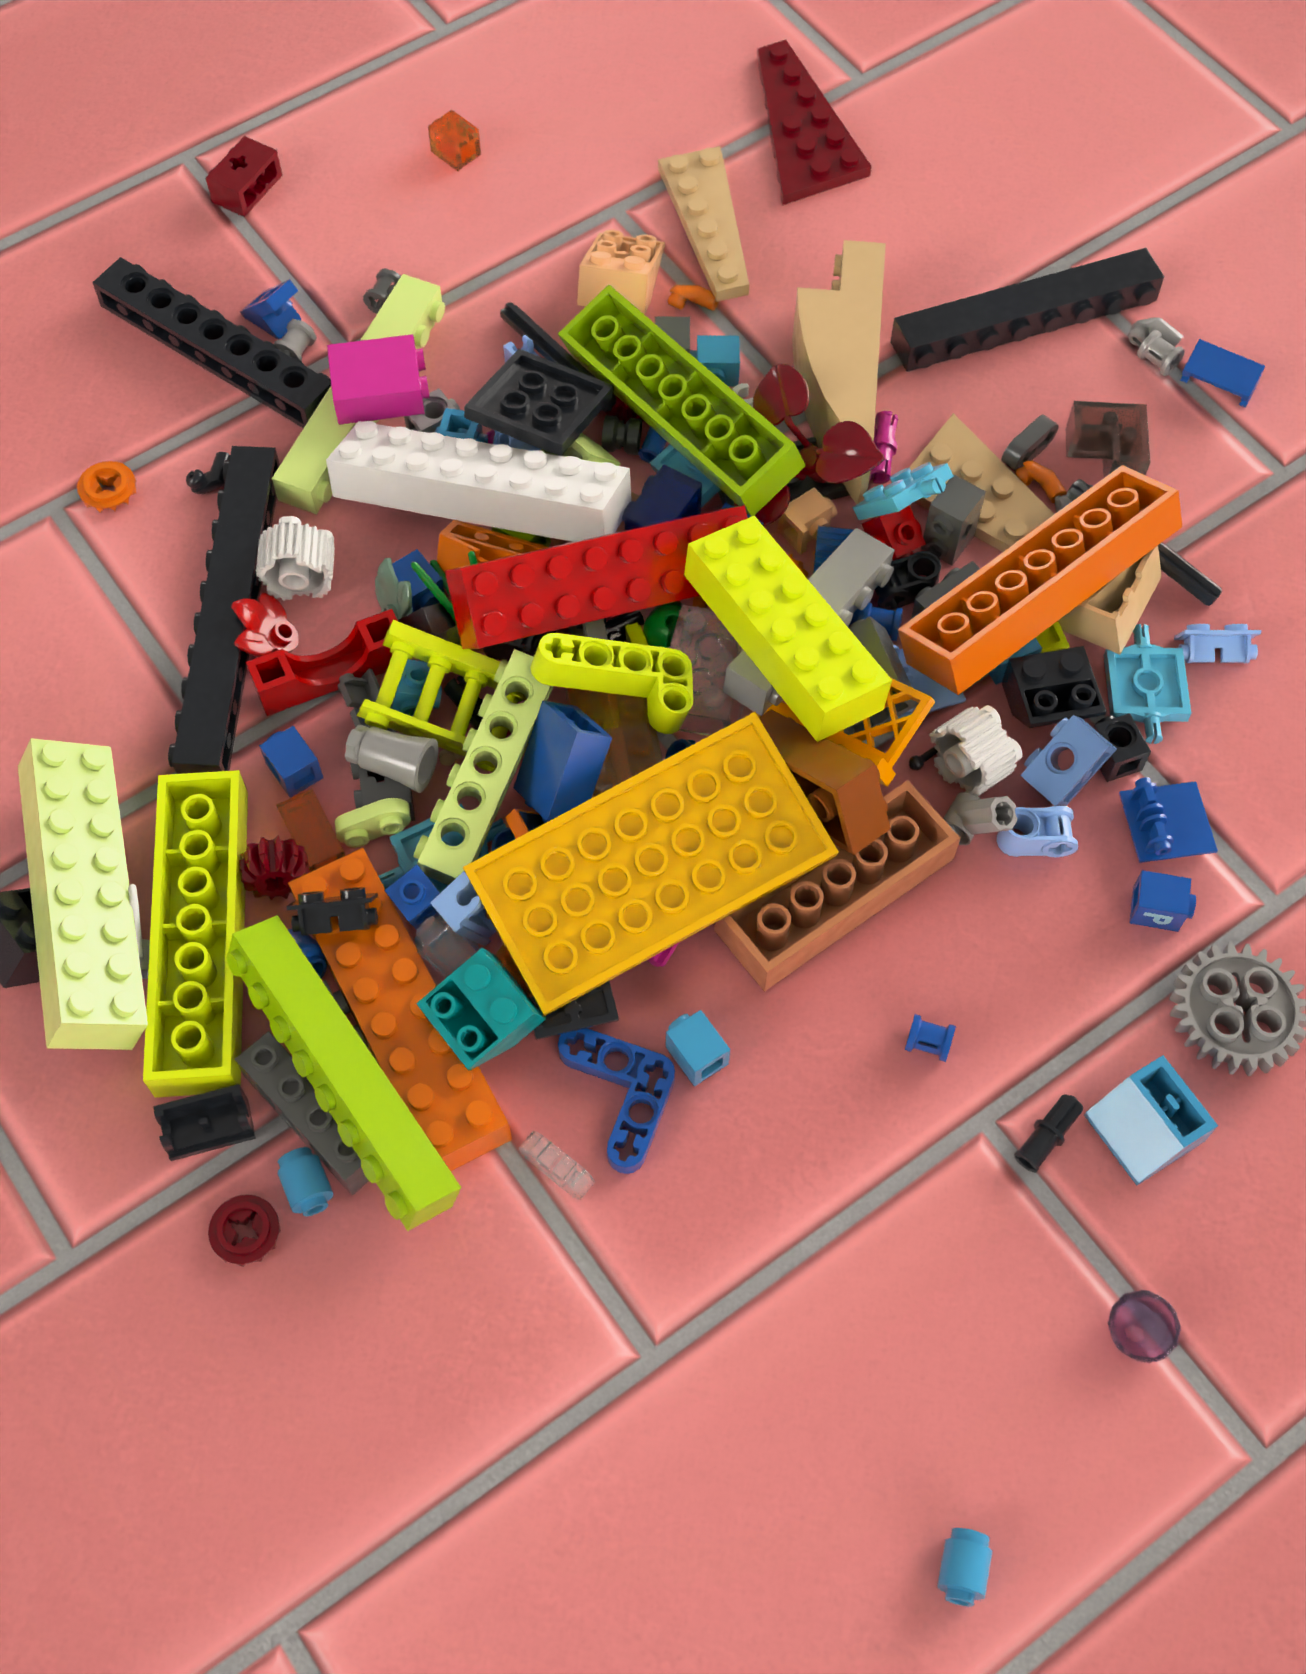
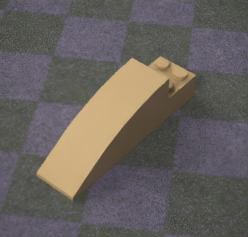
[792,240,886,505]

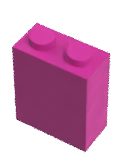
[327,334,430,425]

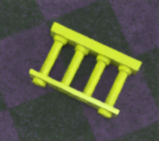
[357,620,527,772]

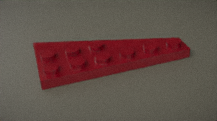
[757,40,872,205]

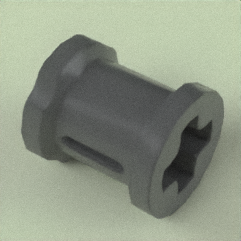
[363,268,401,314]

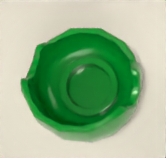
[643,601,691,649]

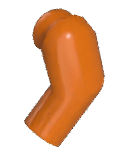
[667,285,719,311]
[1015,460,1067,503]

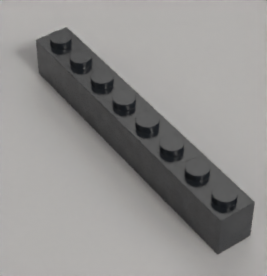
[890,248,1164,372]

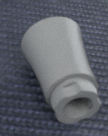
[345,724,438,793]

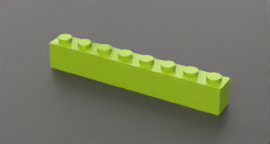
[226,915,462,1231]

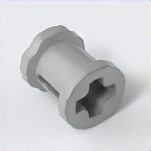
[273,319,317,361]
[1137,330,1185,376]

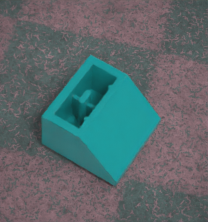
[416,948,546,1070]

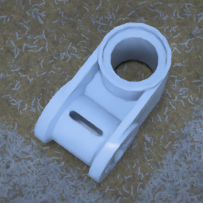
[996,806,1078,857]

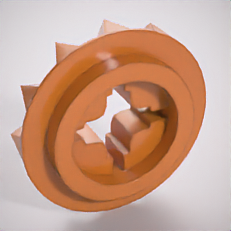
[77,461,137,513]

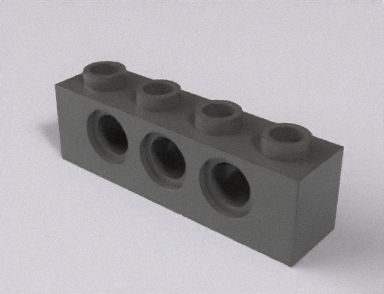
[235,1031,369,1196]

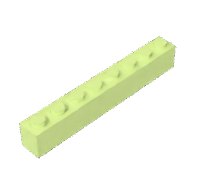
[272,274,445,514]

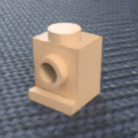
[778,487,837,555]

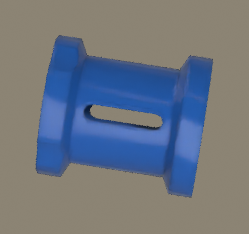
[905,1014,956,1062]

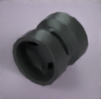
[601,415,642,455]

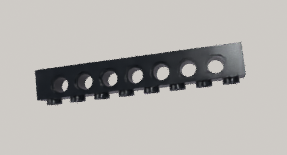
[92,257,331,428]

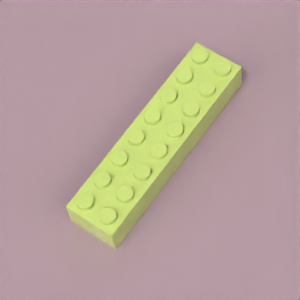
[18,738,148,1050]

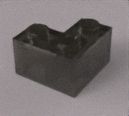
[1065,401,1150,478]

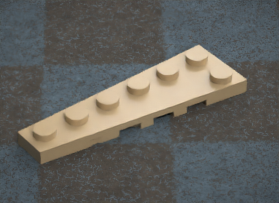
[658,146,749,302]

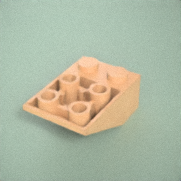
[577,230,665,315]

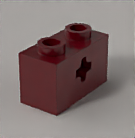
[205,136,282,217]

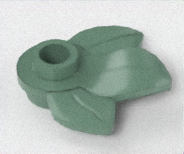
[375,558,413,622]

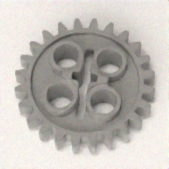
[1169,942,1306,1076]

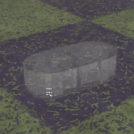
[518,1131,595,1200]

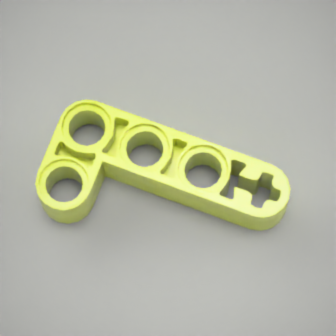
[530,633,693,734]

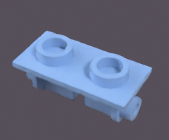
[1174,624,1261,663]

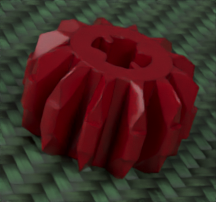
[239,835,310,901]

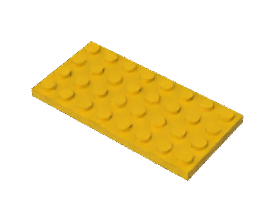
[463,712,839,1016]

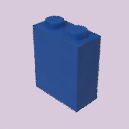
[513,700,612,823]

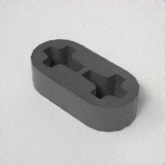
[1001,414,1059,472]

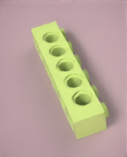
[413,649,554,885]

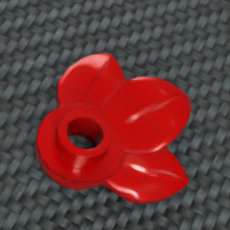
[231,592,299,657]

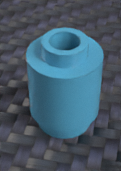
[277,1147,334,1217]
[937,1528,992,1607]

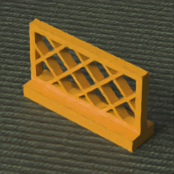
[756,678,935,787]

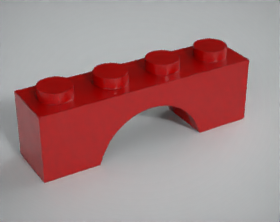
[246,609,410,716]

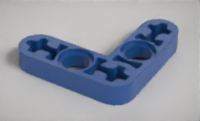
[558,1028,675,1174]

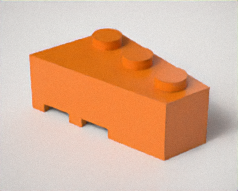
[437,520,548,573]

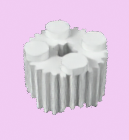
[256,516,335,601]
[929,705,1023,797]

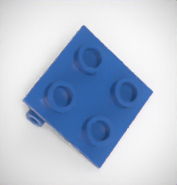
[1119,777,1218,863]

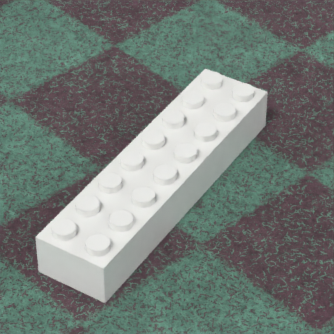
[326,421,632,542]

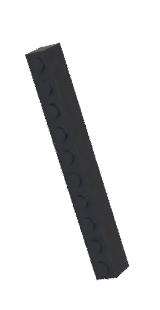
[168,446,280,774]

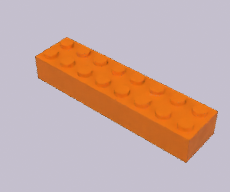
[898,465,1183,695]
[288,848,512,1171]

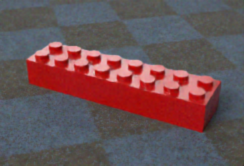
[445,505,747,649]

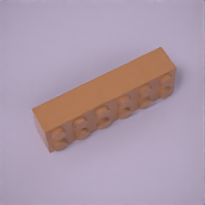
[714,780,960,992]

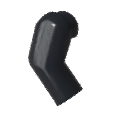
[605,610,645,642]

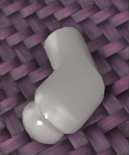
[1128,317,1183,347]

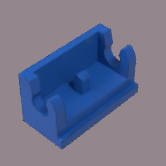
[1180,339,1265,408]

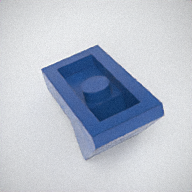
[240,279,301,339]

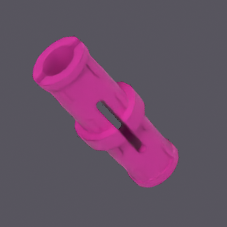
[869,411,898,484]

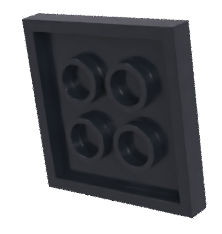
[464,349,614,456]

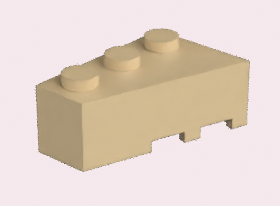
[1059,546,1162,655]

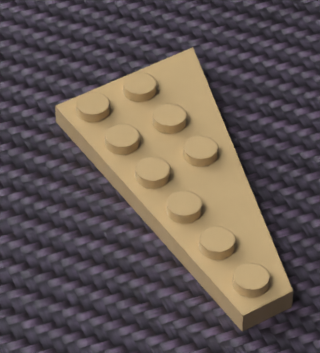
[909,413,1054,552]

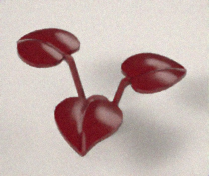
[734,364,885,526]

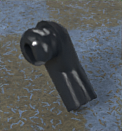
[186,452,230,495]

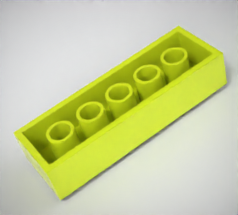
[684,516,892,742]

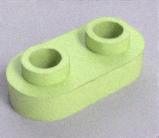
[334,798,411,847]

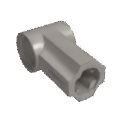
[943,792,1018,845]

